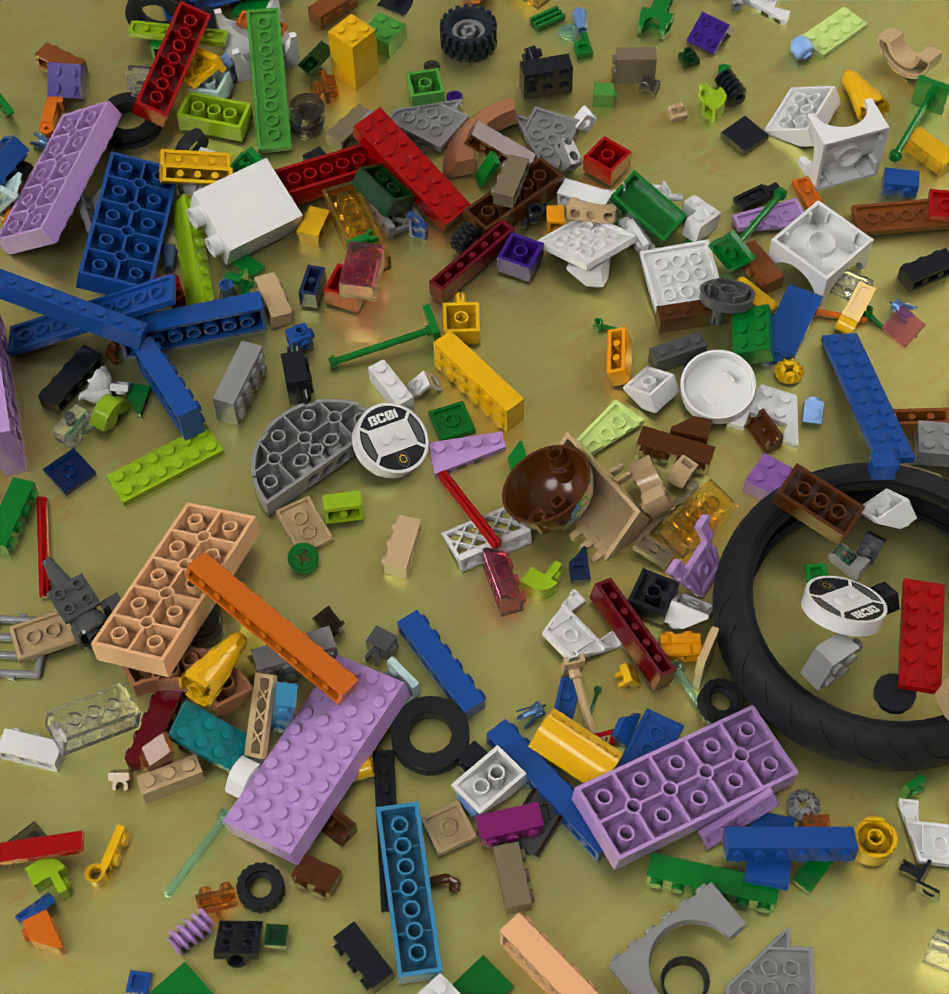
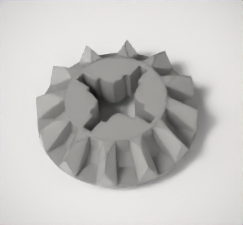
[786,788,821,822]

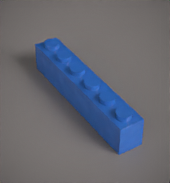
[397,610,486,719]
[722,827,858,862]

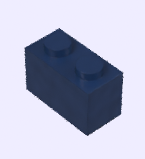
[298,265,327,308]

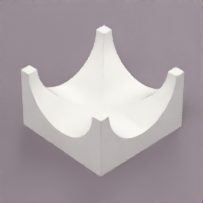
[214,0,300,83]
[798,98,889,191]
[768,200,874,306]

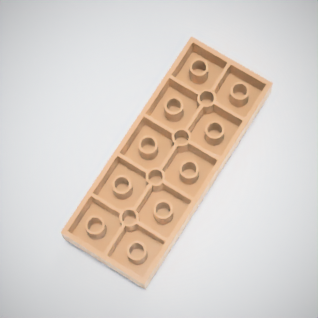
[91,502,260,677]

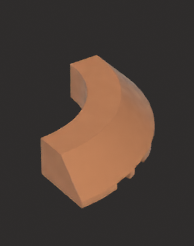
[443,97,518,179]
[122,646,253,718]

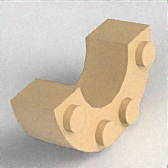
[878,27,943,79]
[629,455,675,519]

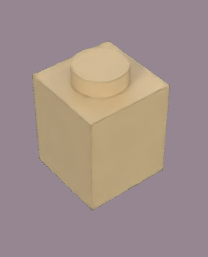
[666,455,698,489]

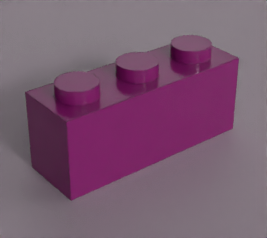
[476,801,544,848]

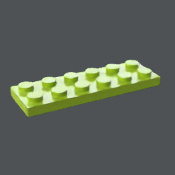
[106,424,225,506]

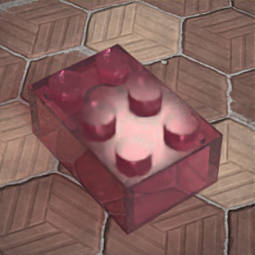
[339,241,386,301]

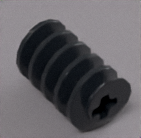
[715,69,747,106]

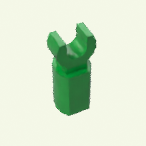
[346,229,378,253]

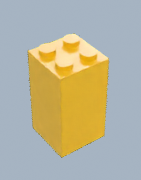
[328,14,379,91]

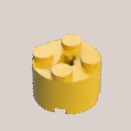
[854,816,898,866]

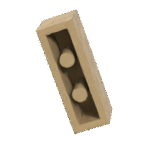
[254,272,294,328]
[381,515,422,578]
[136,754,206,804]

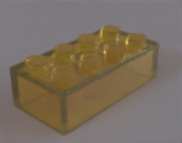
[655,479,739,560]

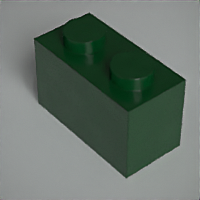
[298,40,330,77]

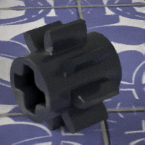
[521,45,543,61]

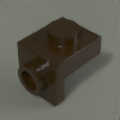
[312,605,345,637]

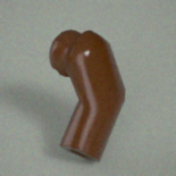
[105,340,121,366]
[429,873,462,894]

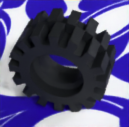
[450,221,482,254]

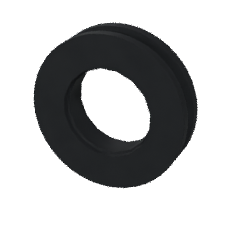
[125,0,186,40]
[106,92,163,150]
[391,696,470,776]

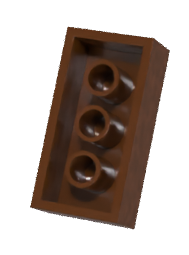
[771,463,865,545]

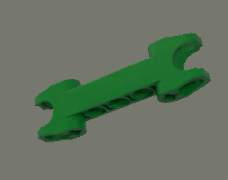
[637,0,675,39]

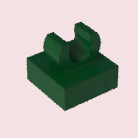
[678,46,700,69]
[264,924,289,949]

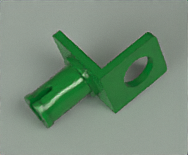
[224,268,254,295]

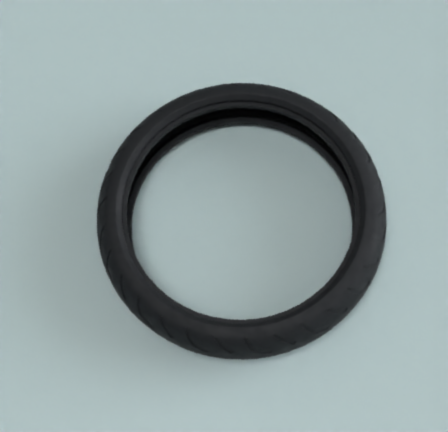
[713,463,949,772]

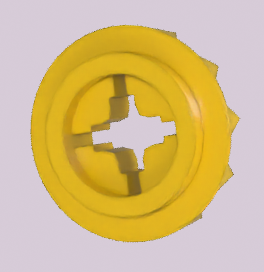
[774,358,804,384]

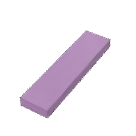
[698,787,779,850]

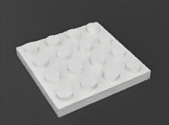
[537,220,637,271]
[639,239,720,314]

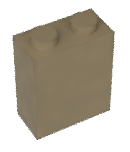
[611,47,657,84]

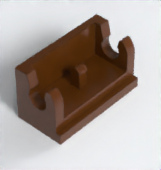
[745,408,783,454]
[321,808,357,848]

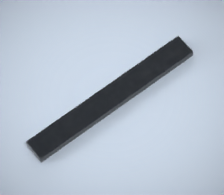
[373,750,397,914]

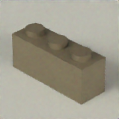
[326,104,370,151]
[491,154,529,208]
[493,842,535,915]

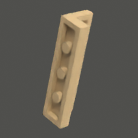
[244,672,277,759]

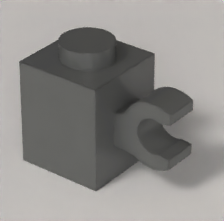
[365,625,399,667]

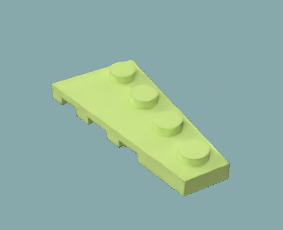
[577,400,645,455]

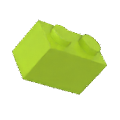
[322,490,364,524]

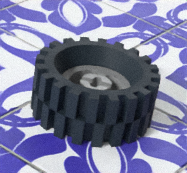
[440,4,497,63]

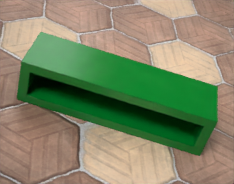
[0,477,39,556]

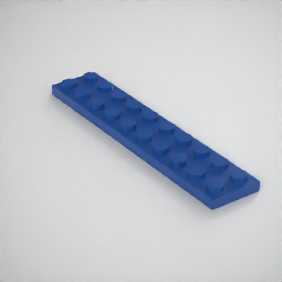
[8,273,176,357]
[821,333,915,464]

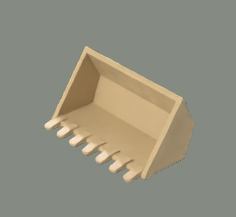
[559,432,650,563]

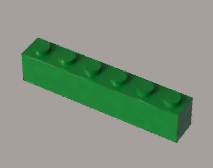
[645,852,779,913]

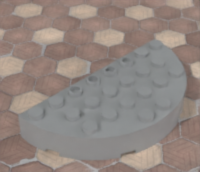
[251,399,370,516]

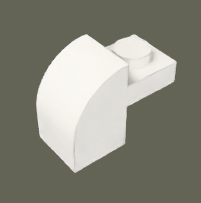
[225,756,264,798]

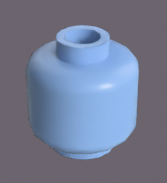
[790,35,814,61]

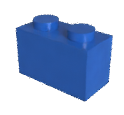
[881,167,920,198]

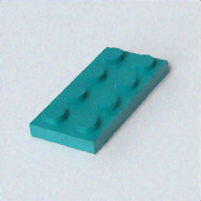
[168,700,249,773]

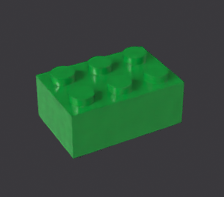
[733,304,774,365]

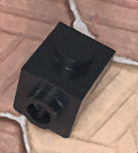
[871,582,900,615]

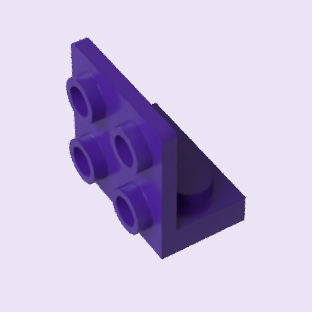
[687,12,734,54]

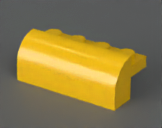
[159,149,233,186]
[528,708,624,783]

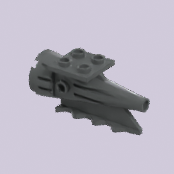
[42,557,108,650]

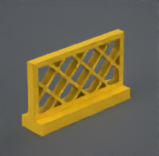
[182,47,227,89]

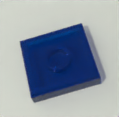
[43,448,97,496]

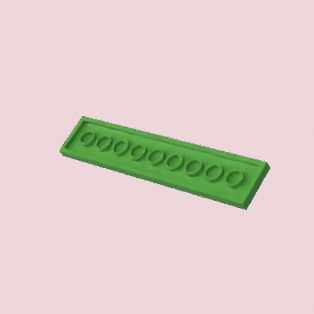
[246,7,292,153]

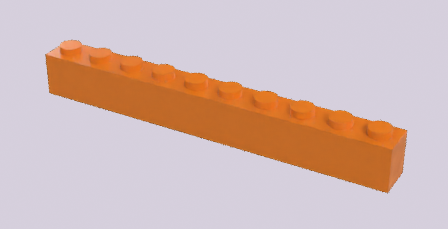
[185,552,359,705]

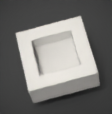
[110,381,133,395]

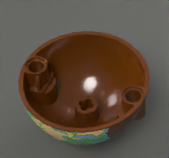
[502,445,594,534]

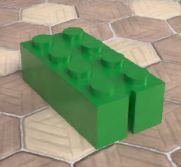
[610,170,687,247]

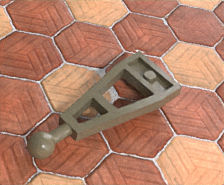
[632,481,700,569]

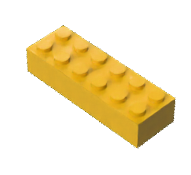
[433,330,524,432]

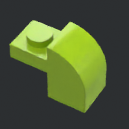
[698,82,726,121]
[89,394,131,432]
[520,560,563,599]
[25,858,71,901]

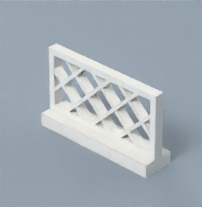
[442,507,532,572]

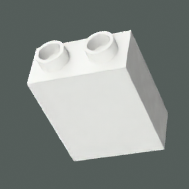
[187,158,303,265]

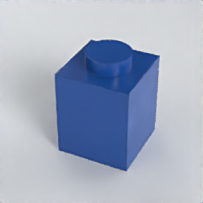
[867,452,900,480]

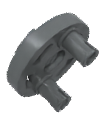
[699,277,755,326]

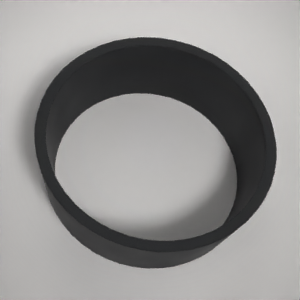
[175,128,209,151]
[661,956,710,994]

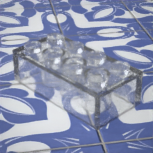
[45,683,141,756]

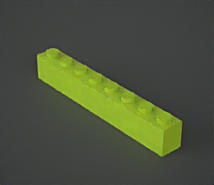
[171,194,214,306]

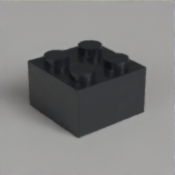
[628,568,680,625]

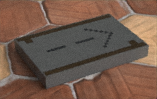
[507,787,563,860]

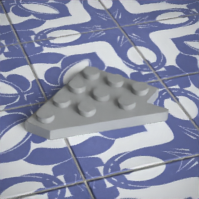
[389,99,469,152]
[516,106,580,170]
[724,928,815,994]

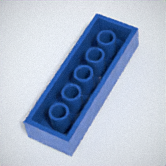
[132,336,206,441]

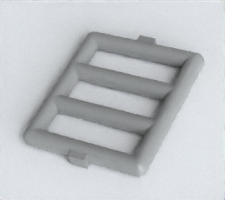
[0,613,45,681]

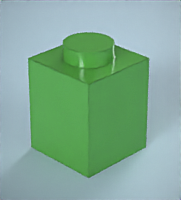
[593,83,617,107]

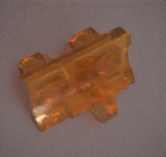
[310,70,339,104]
[195,882,238,918]

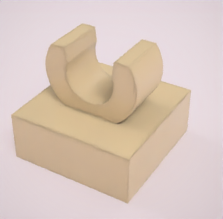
[666,101,688,123]
[108,769,133,791]

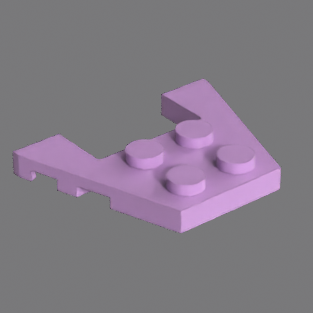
[666,514,720,597]

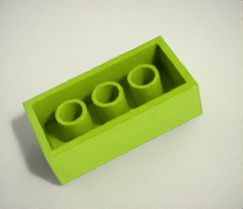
[176,91,254,142]

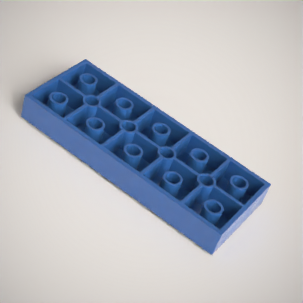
[76,151,176,295]

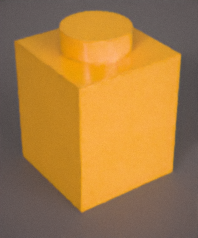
[546,205,565,233]

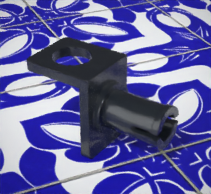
[856,531,887,565]
[899,859,940,902]

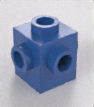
[285,322,315,352]

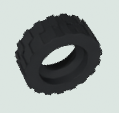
[696,678,745,723]
[236,862,285,914]

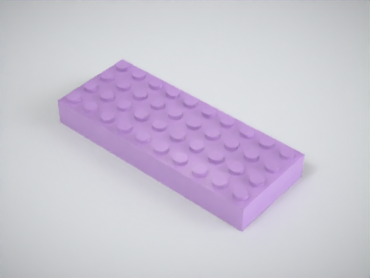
[0,100,122,255]
[0,314,27,477]
[223,655,410,866]
[571,705,799,870]

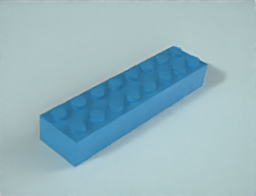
[376,801,443,984]

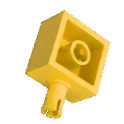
[443,292,480,344]

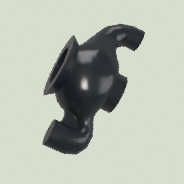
[520,202,549,229]

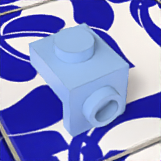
[220,53,237,82]
[802,397,824,424]

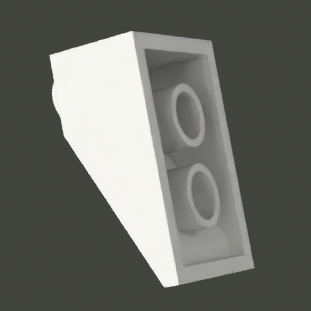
[451,745,526,815]

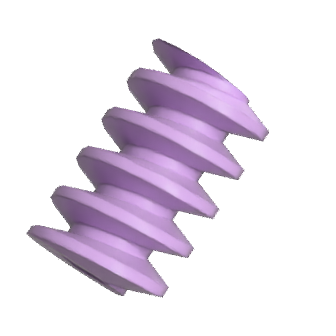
[166,908,215,956]

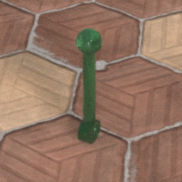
[590,686,602,715]

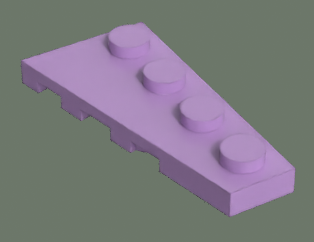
[731,198,804,232]
[429,431,506,478]

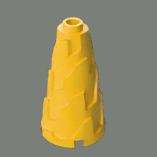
[841,70,890,122]
[178,632,247,706]

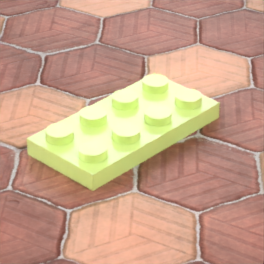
[802,6,868,60]

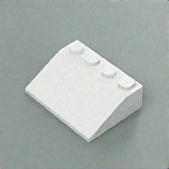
[764,86,841,147]

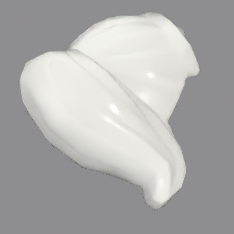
[78,366,112,404]

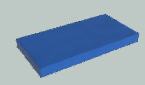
[773,284,823,358]
[616,708,684,768]
[744,812,795,891]

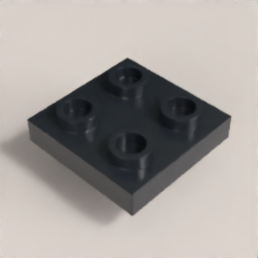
[213,921,264,968]

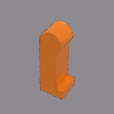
[39,96,66,138]

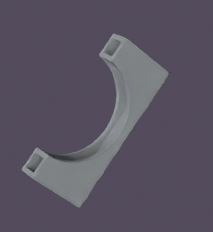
[608,882,746,994]

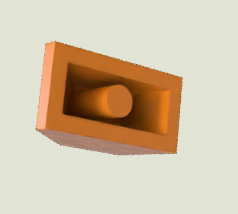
[21,909,67,955]

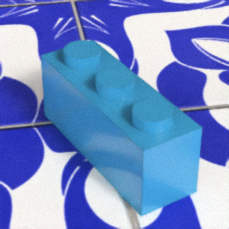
[270,682,298,733]

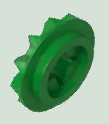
[288,543,319,574]

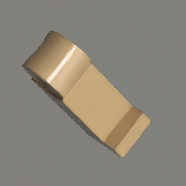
[566,197,617,224]

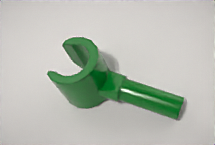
[862,305,883,328]
[593,318,618,332]

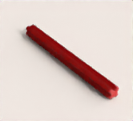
[438,470,502,549]
[36,496,51,599]

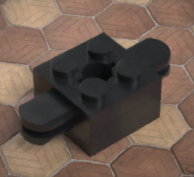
[281,345,314,405]

